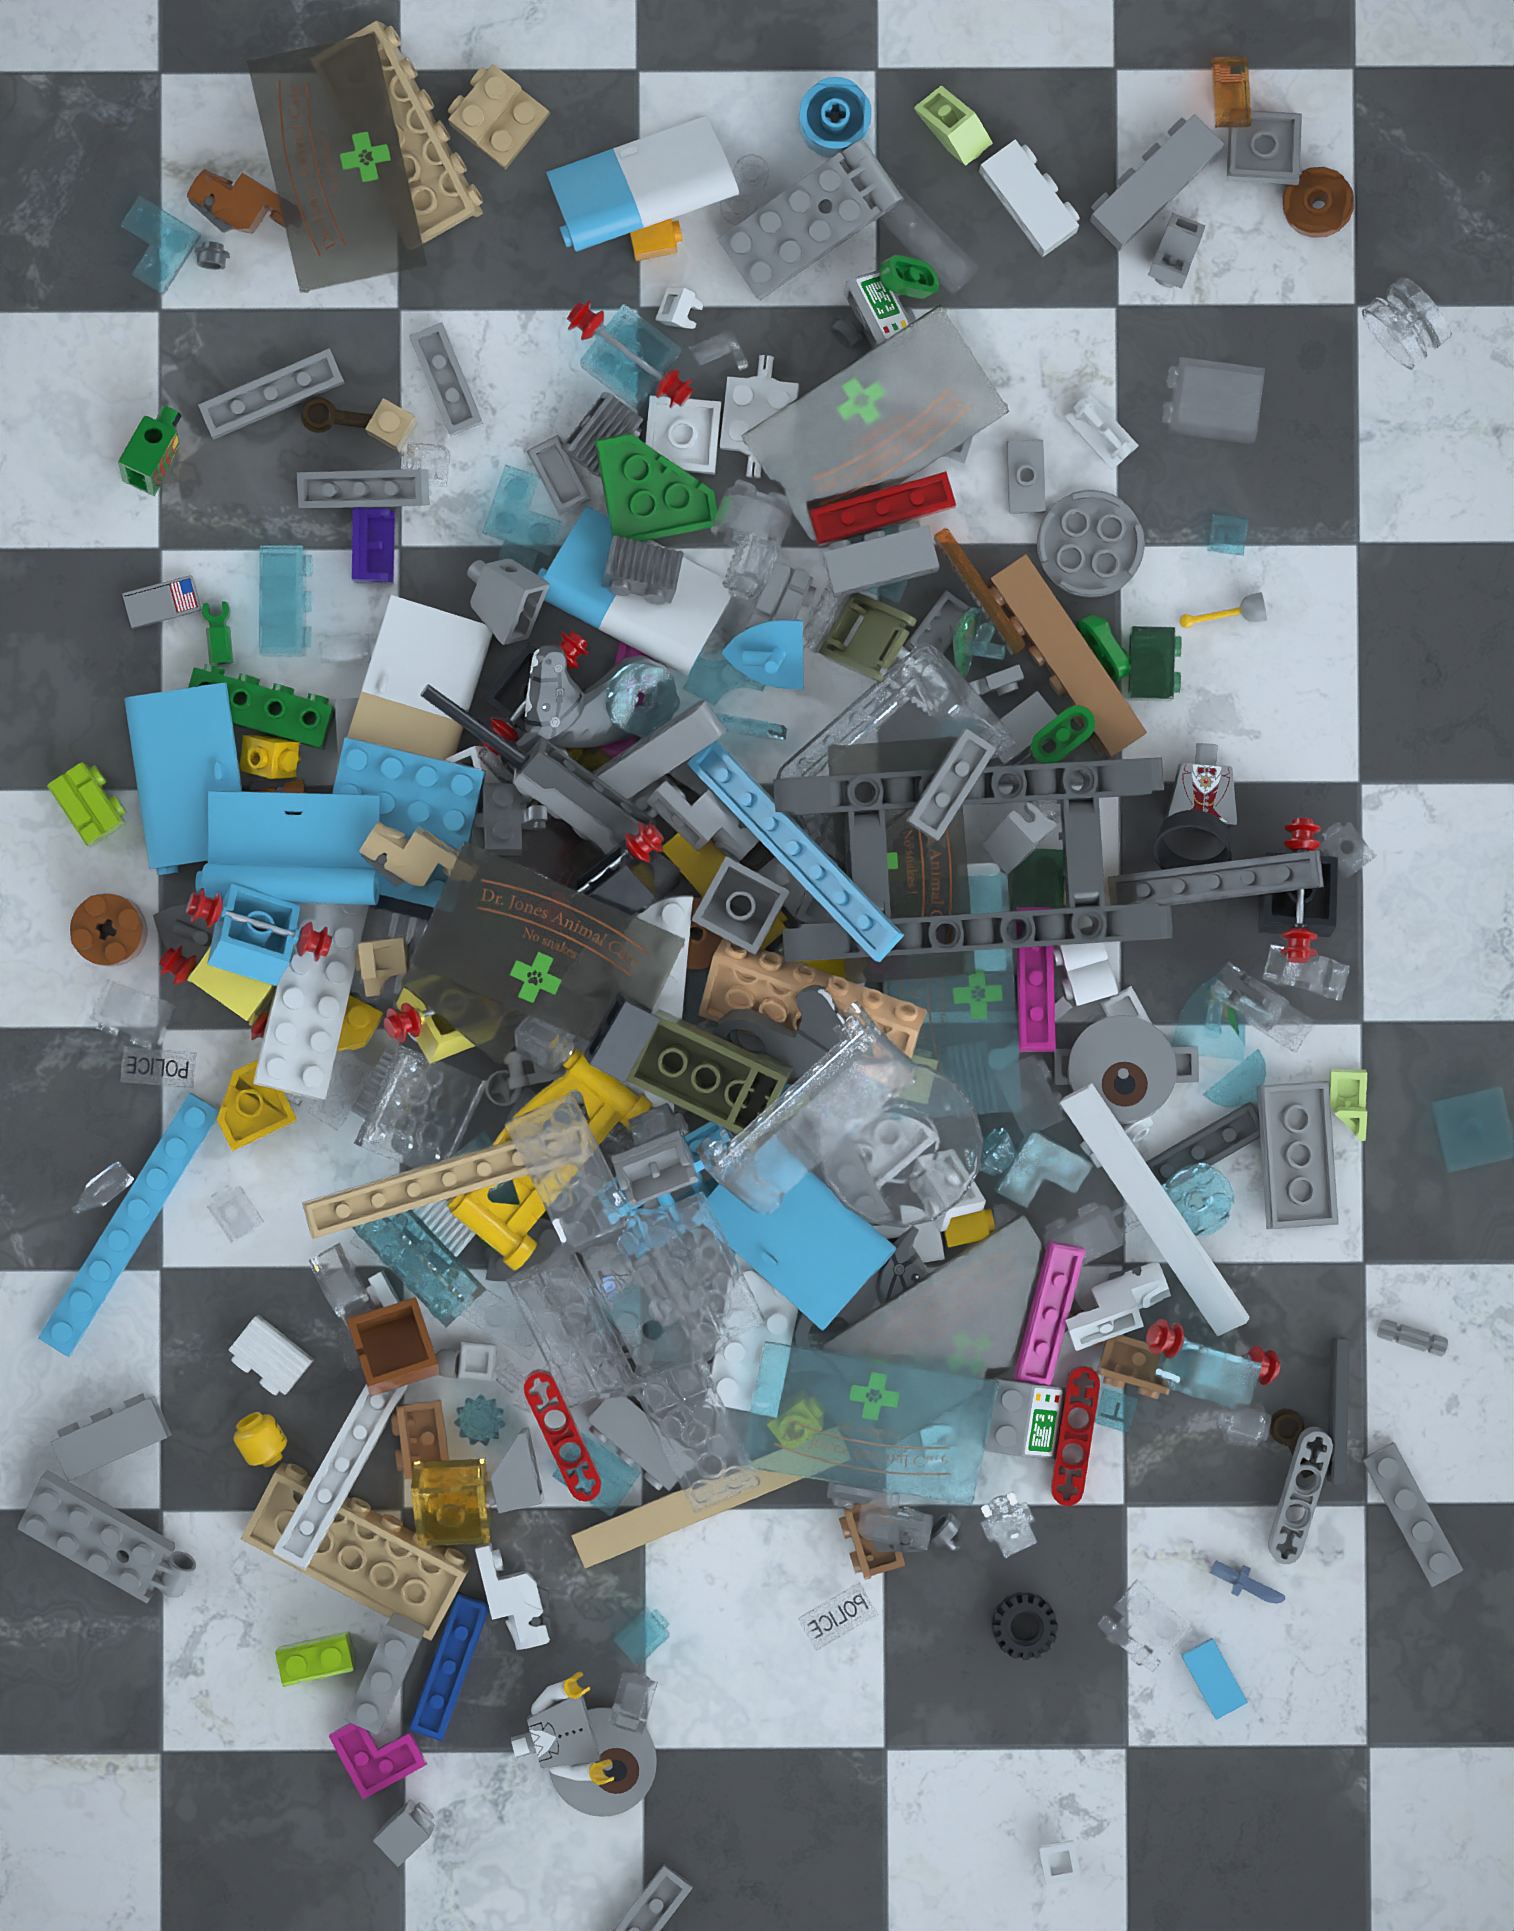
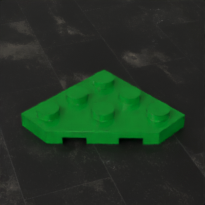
[594,433,720,542]

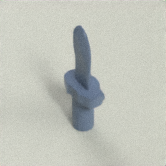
[1210,1560,1285,1604]

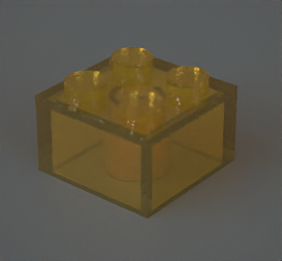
[411,1459,493,1546]

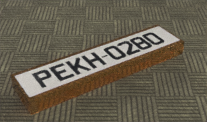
[933,528,1026,657]

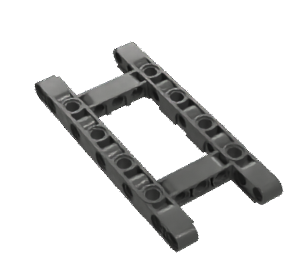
[773,757,1173,962]

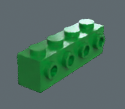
[188,664,335,750]

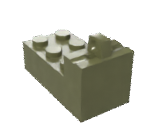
[625,1009,793,1143]

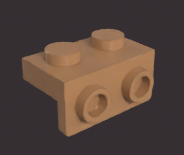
[1096,1335,1179,1399]
[391,1399,451,1479]
[839,1495,906,1580]

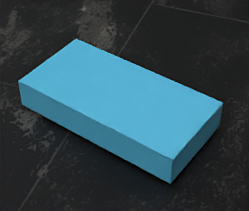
[1181,1638,1248,1720]

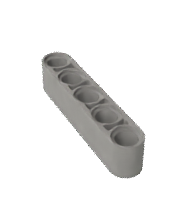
[592,700,726,799]

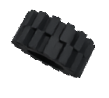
[992,1592,1058,1660]

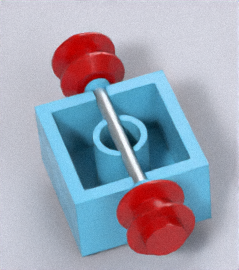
[186,884,332,986]

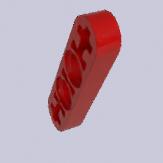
[1050,1366,1100,1506]
[523,1369,601,1502]

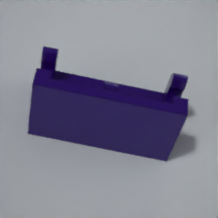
[351,507,395,584]

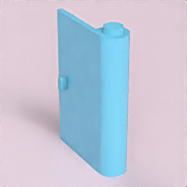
[124,683,242,875]
[196,791,381,905]
[694,1132,897,1331]

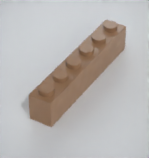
[988,554,1147,759]

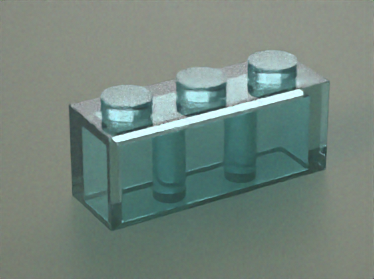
[259,545,313,657]

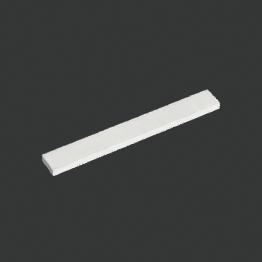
[1060,1083,1250,1336]

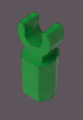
[202,601,234,665]

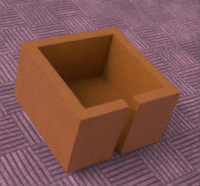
[347,1297,440,1396]

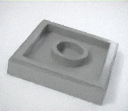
[1226,110,1302,185]

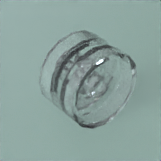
[1361,276,1452,370]

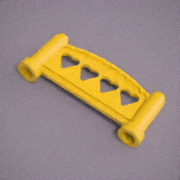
[446,1048,652,1271]

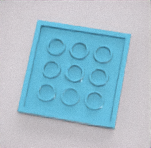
[332,737,487,912]

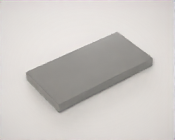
[1257,1081,1338,1229]

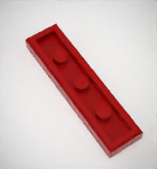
[808,471,956,547]

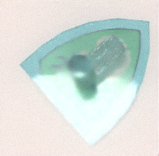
[953,606,1005,690]
[1172,974,1245,1061]

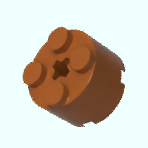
[70,893,148,967]

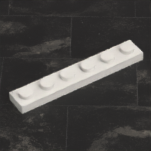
[273,1384,409,1570]

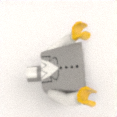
[511,1672,614,1785]

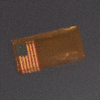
[1211,57,1252,128]

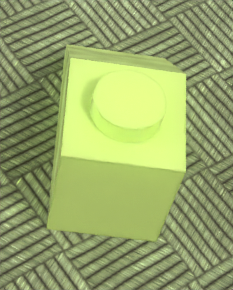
[914,86,993,166]

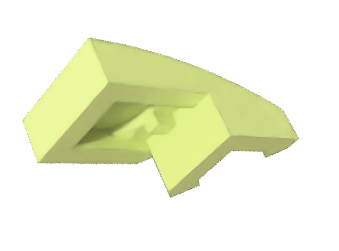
[1329,1069,1367,1141]

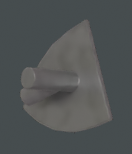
[153,904,216,968]

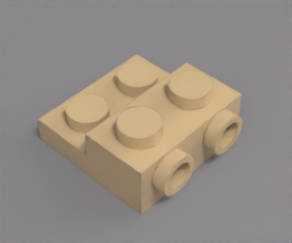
[448,64,550,170]

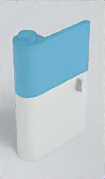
[546,115,739,252]
[538,506,738,677]

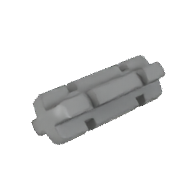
[1377,1319,1448,1356]

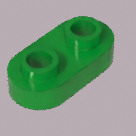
[880,255,939,299]
[1076,614,1131,682]
[1031,705,1095,764]

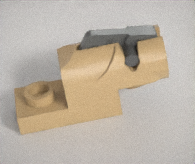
[359,821,480,887]

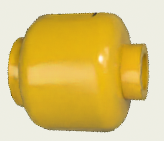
[233,1412,287,1468]

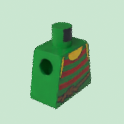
[118,406,181,497]

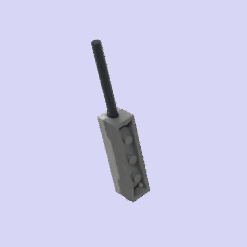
[420,684,656,860]

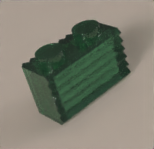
[1128,626,1182,702]

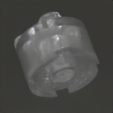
[711,480,793,556]

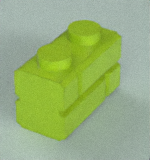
[47,762,127,847]
[275,1631,357,1687]

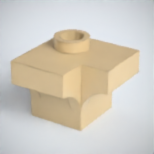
[355,936,410,997]

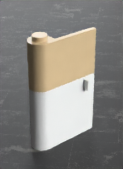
[347,595,493,761]

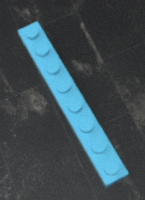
[687,740,904,962]
[38,1093,219,1357]

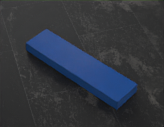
[408,1592,489,1741]

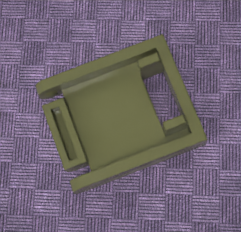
[818,592,917,683]

